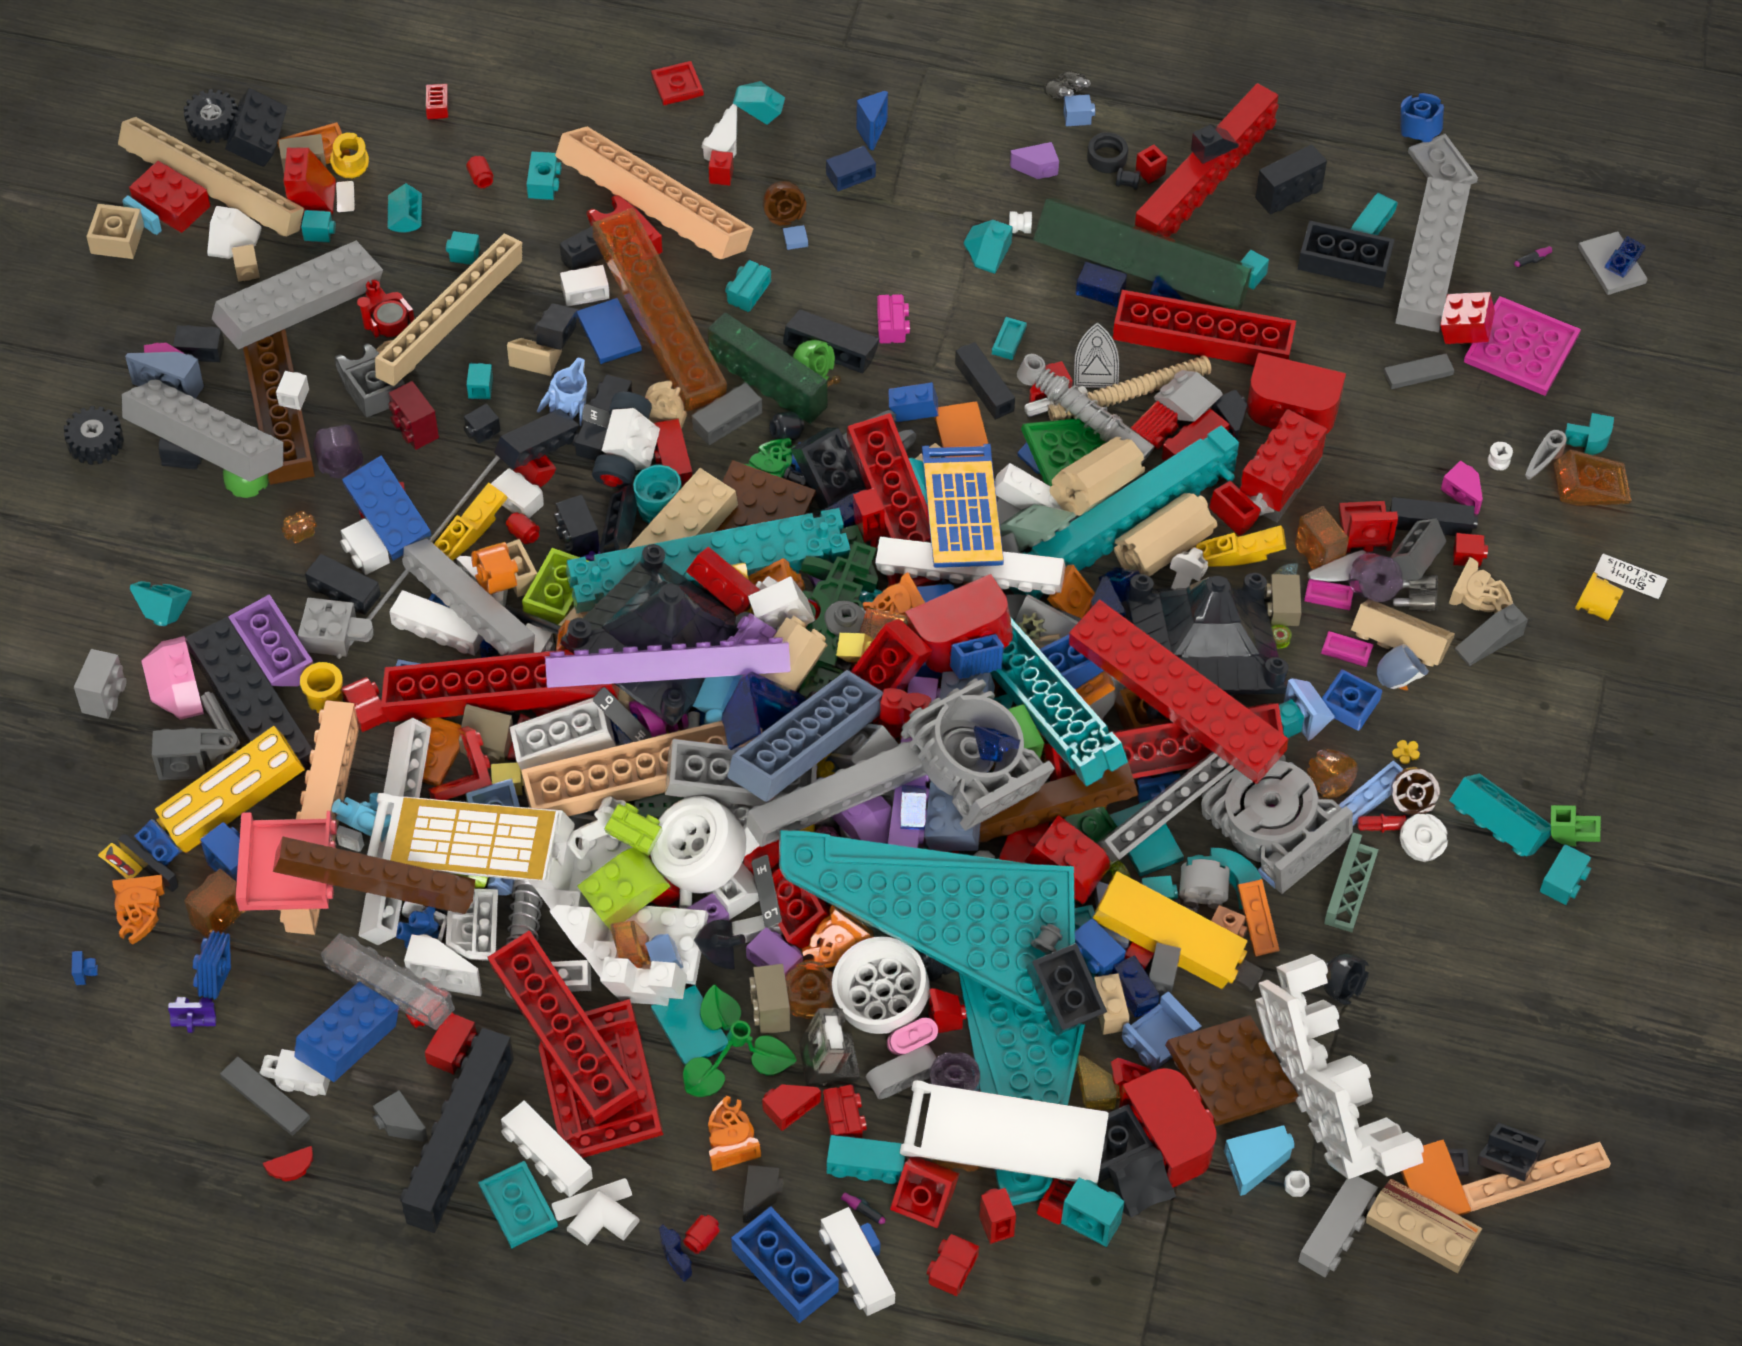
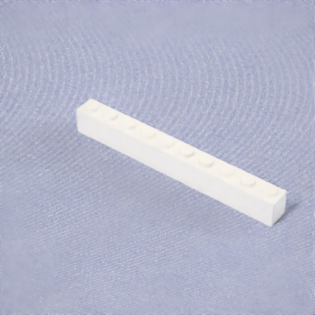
[359,718,431,945]

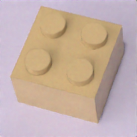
[87,204,144,259]

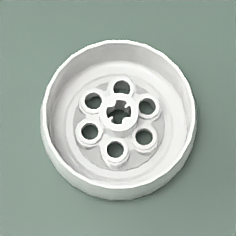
[650,796,746,893]

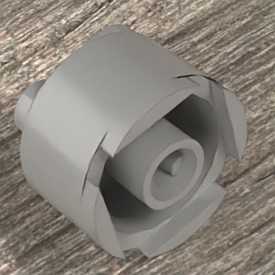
[1179,859,1230,909]

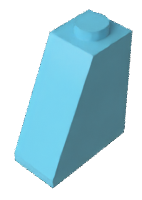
[1224,1125,1294,1196]

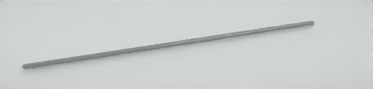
[337,455,500,659]

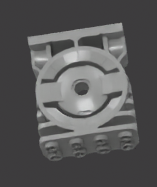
[901,679,1055,831]
[1201,754,1353,894]

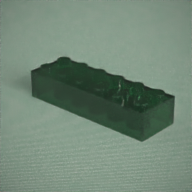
[708,313,828,424]

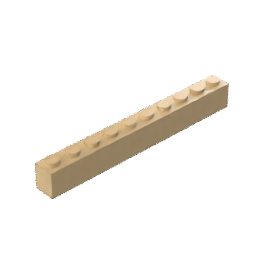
[118,117,304,236]
[375,233,522,386]

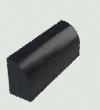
[783,309,880,374]

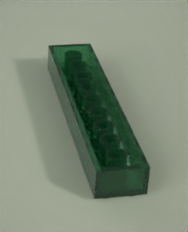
[1033,198,1255,310]

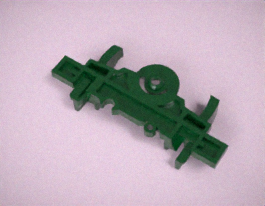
[798,541,878,701]

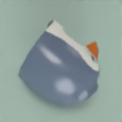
[1376,644,1429,690]

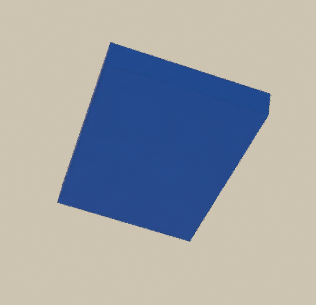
[577,298,642,364]

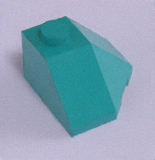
[733,81,785,125]
[964,220,1013,274]
[130,581,192,626]

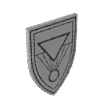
[1074,323,1119,388]

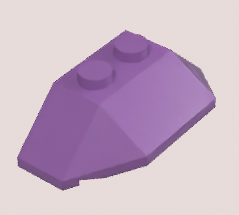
[831,795,891,844]

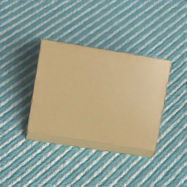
[507,338,562,376]

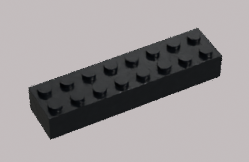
[185,617,313,782]
[400,1028,514,1233]

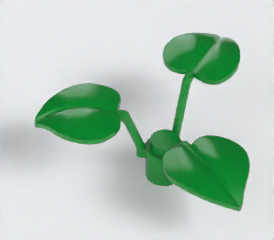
[683,985,797,1097]

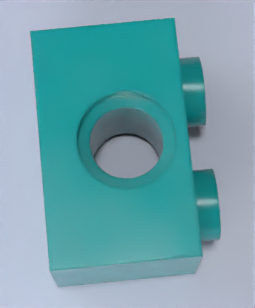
[527,152,562,200]

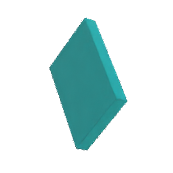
[1110,800,1184,877]
[651,985,728,1066]
[478,1161,558,1249]

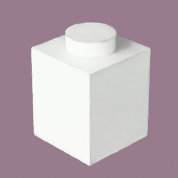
[276,371,309,410]

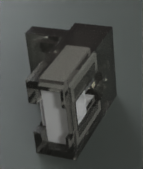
[799,1008,860,1087]

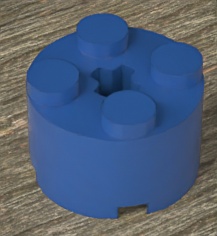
[1400,93,1444,142]

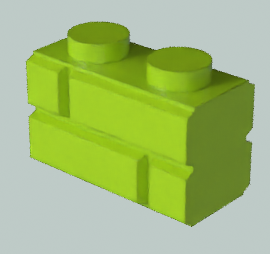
[604,803,663,855]

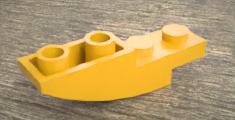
[434,482,508,561]
[1192,525,1286,567]

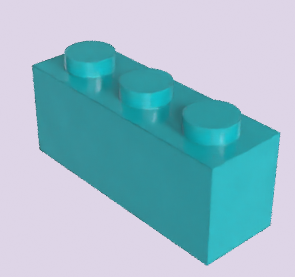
[827,1135,906,1184]

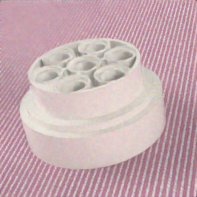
[832,937,929,1034]

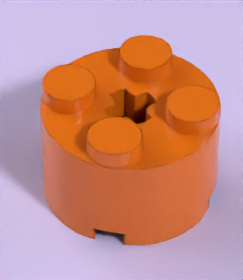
[471,542,518,594]

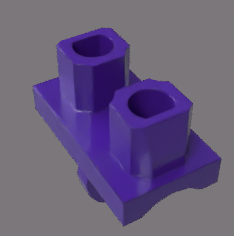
[168,997,217,1033]

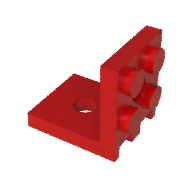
[1338,501,1398,553]
[428,726,492,800]

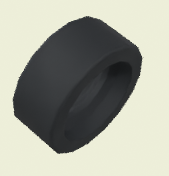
[1087,132,1128,173]

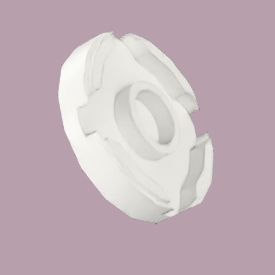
[1400,814,1448,862]

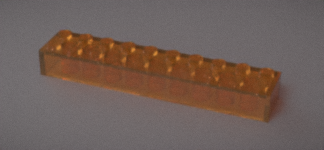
[593,208,727,412]

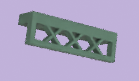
[1324,833,1379,932]

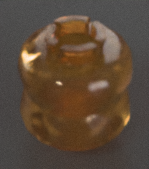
[281,511,317,543]

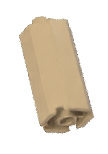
[1050,437,1145,516]
[1114,493,1217,577]
[743,615,828,724]

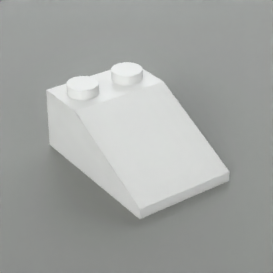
[404,934,482,997]

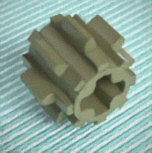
[1017,613,1046,640]

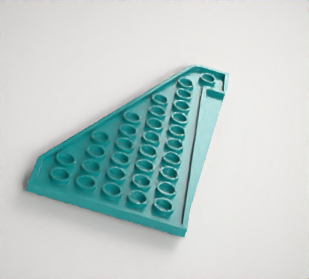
[779,830,1075,1013]
[959,905,1096,1206]

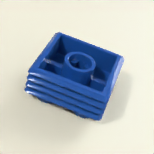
[1322,670,1382,731]
[193,930,231,1000]

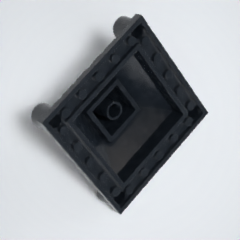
[560,544,755,727]
[1125,573,1289,695]

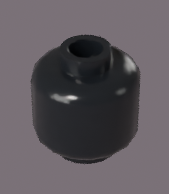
[769,411,804,440]

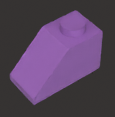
[1010,142,1059,179]

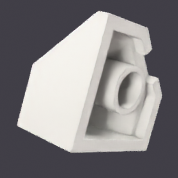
[207,206,262,259]

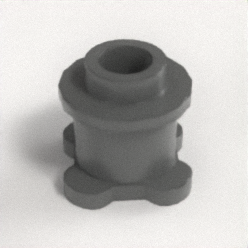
[1030,924,1063,955]

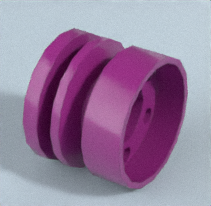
[629,699,689,738]

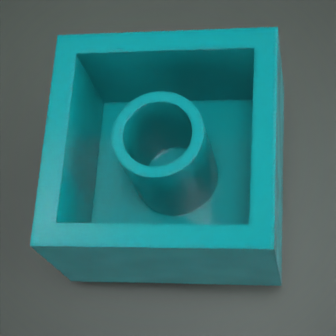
[1061,1177,1124,1247]

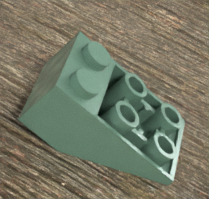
[1000,504,1076,552]

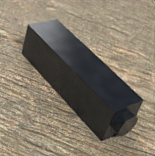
[955,342,1015,420]
[1389,497,1478,536]

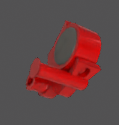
[357,280,415,338]

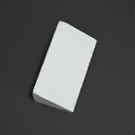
[732,915,782,943]

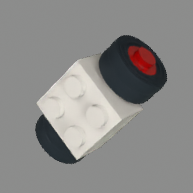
[592,392,660,489]

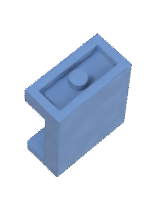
[1122,991,1201,1070]

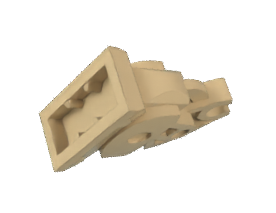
[645,381,687,429]
[1449,557,1513,613]

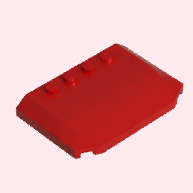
[539,999,663,1158]

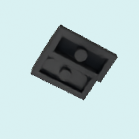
[1477,1123,1546,1182]

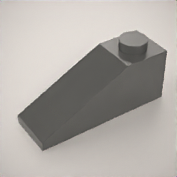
[1455,603,1528,666]

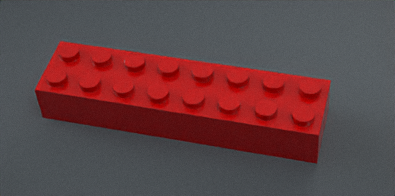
[1113,290,1296,366]
[846,413,943,587]
[487,930,639,1126]

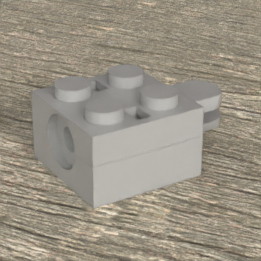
[298,598,374,657]

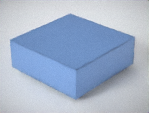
[783,225,808,250]

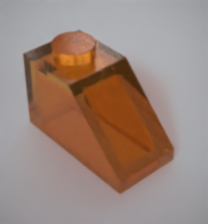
[611,920,650,968]

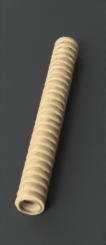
[1048,355,1211,421]

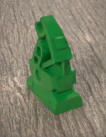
[745,438,795,478]

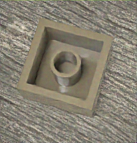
[749,964,790,1034]

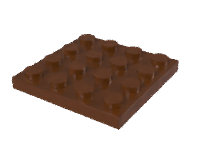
[714,460,816,532]
[1165,1015,1299,1126]

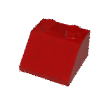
[890,1156,960,1228]

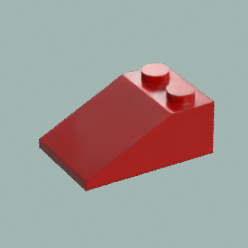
[772,868,831,949]

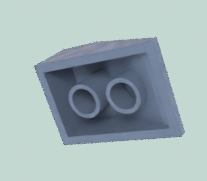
[125,352,204,399]

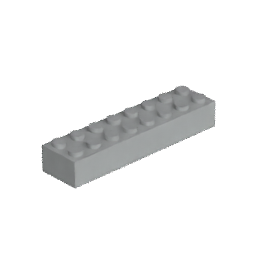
[1395,177,1471,332]
[212,240,383,349]
[122,379,283,482]

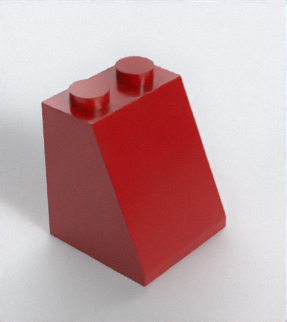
[284,148,336,215]

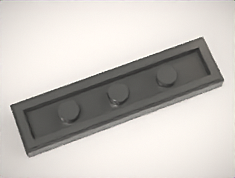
[220,1057,310,1136]

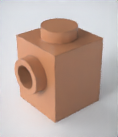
[1211,905,1248,938]

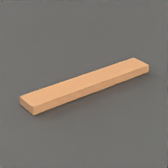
[1462,1142,1611,1212]

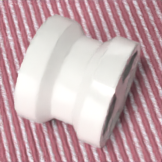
[1488,442,1513,470]

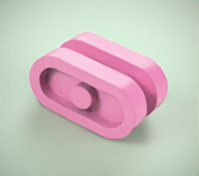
[886,1018,938,1055]

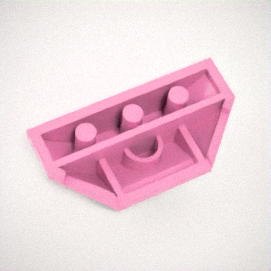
[142,636,204,720]

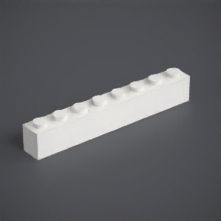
[875,537,1065,594]

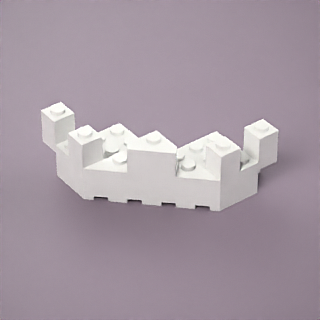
[529,809,708,1006]
[1255,954,1424,1179]

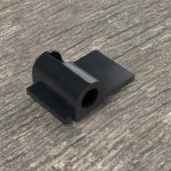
[159,437,203,470]

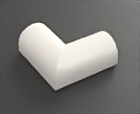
[567,1190,640,1245]

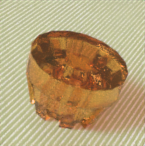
[1307,749,1358,799]

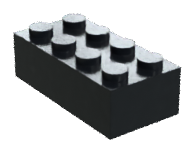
[1298,221,1395,288]

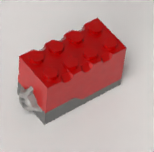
[1240,409,1327,523]

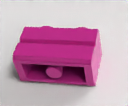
[877,294,910,343]

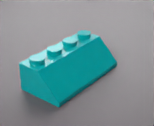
[1449,773,1551,856]

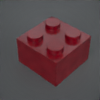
[388,381,439,450]

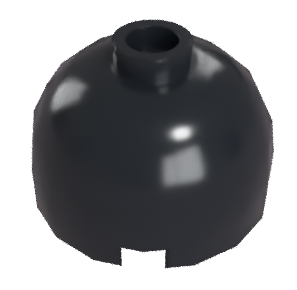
[1323,954,1369,1005]

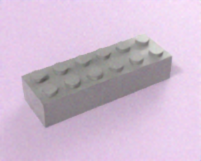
[665,739,817,806]

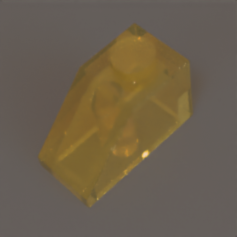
[1076,1056,1120,1111]

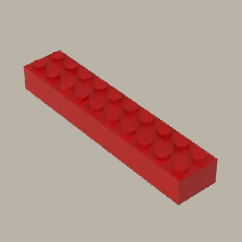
[1133,83,1279,253]
[1069,599,1288,784]
[381,650,619,722]
[1044,703,1284,782]

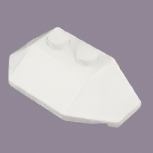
[446,889,498,961]

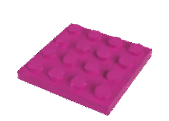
[1464,296,1581,396]

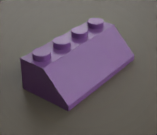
[228,594,314,687]

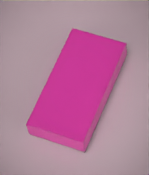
[1304,579,1355,610]
[1321,631,1373,667]

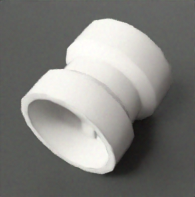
[1009,211,1032,233]

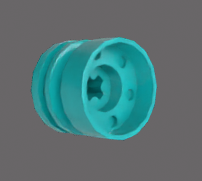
[633,465,682,524]

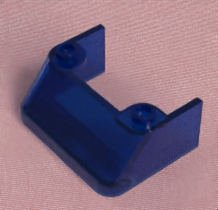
[722,672,806,750]

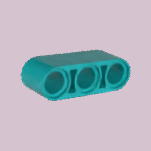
[1351,193,1398,236]

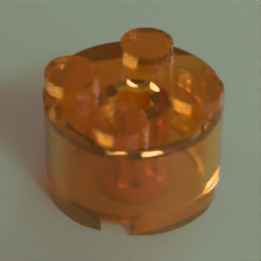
[785,961,835,1019]

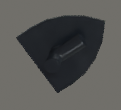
[694,920,746,970]

